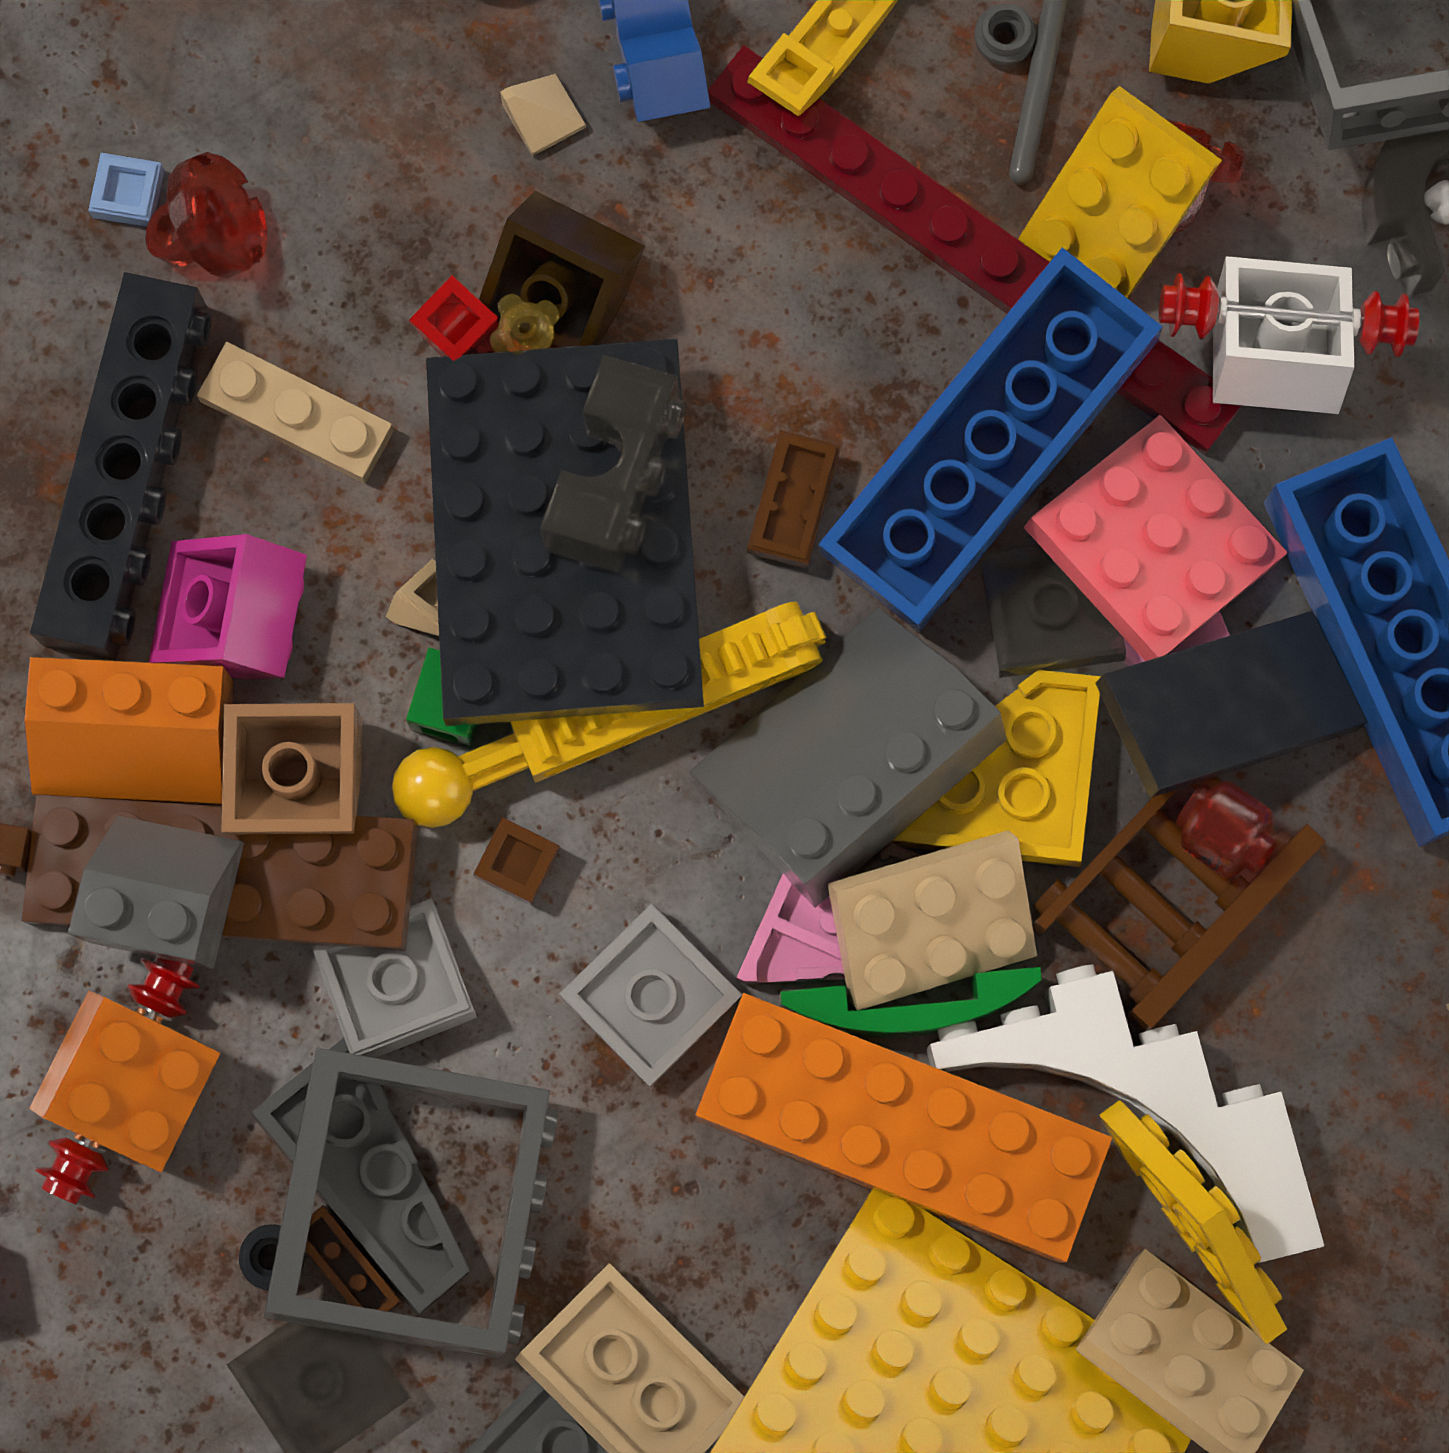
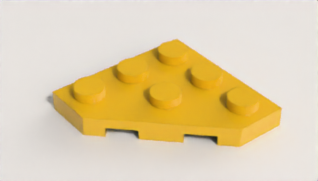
[891,670,1101,868]
[1099,1100,1287,1345]

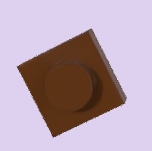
[473,817,561,906]

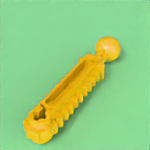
[392,601,827,828]

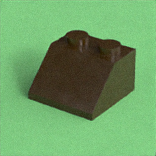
[479,191,645,350]

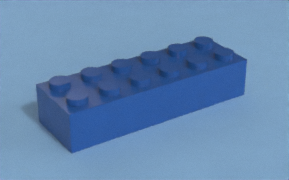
[818,247,1163,633]
[1263,437,1449,847]

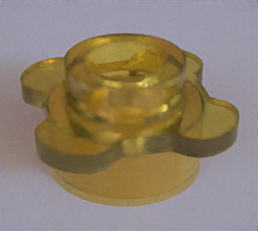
[490,294,559,356]

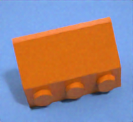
[24,657,234,806]

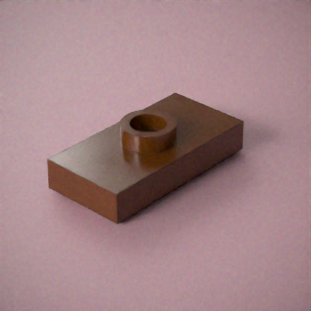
[747,430,841,569]

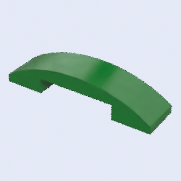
[779,967,1042,1038]

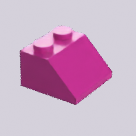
[148,534,307,680]

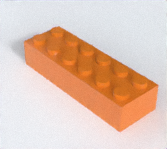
[695,993,1113,1264]

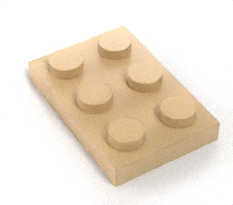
[827,830,1037,1010]
[1075,1249,1304,1453]
[515,1263,744,1453]

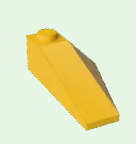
[1149,0,1292,84]

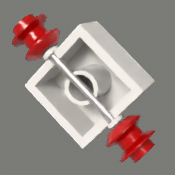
[1159,256,1419,414]

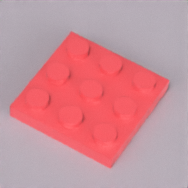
[1024,415,1288,661]

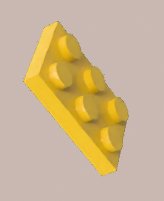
[1018,86,1222,299]

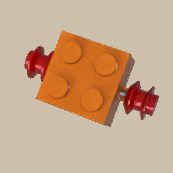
[29,957,221,1205]

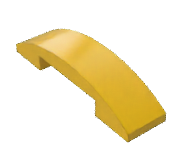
[748,0,898,116]

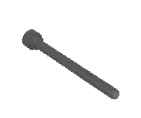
[1009,0,1068,185]

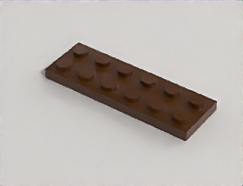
[21,794,418,951]

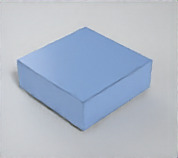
[88,153,165,228]

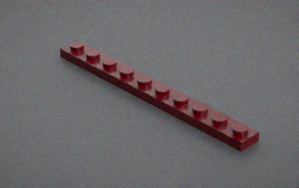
[708,45,1242,455]

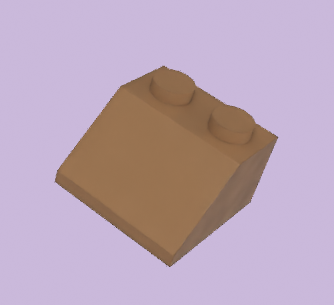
[221,703,362,834]

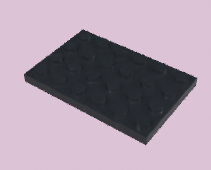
[426,338,704,726]

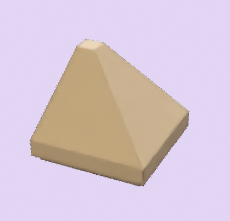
[500,74,586,157]
[385,559,439,636]

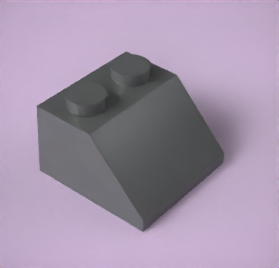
[68,815,244,969]

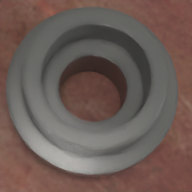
[974,4,1036,65]

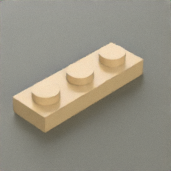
[197,342,394,484]

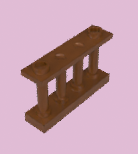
[1032,776,1326,1033]

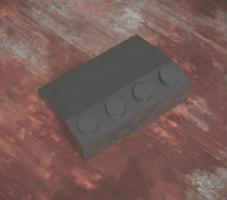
[689,607,1007,908]

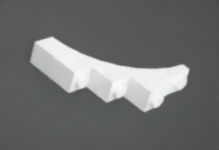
[926,964,1324,1263]

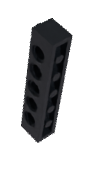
[30,272,212,661]

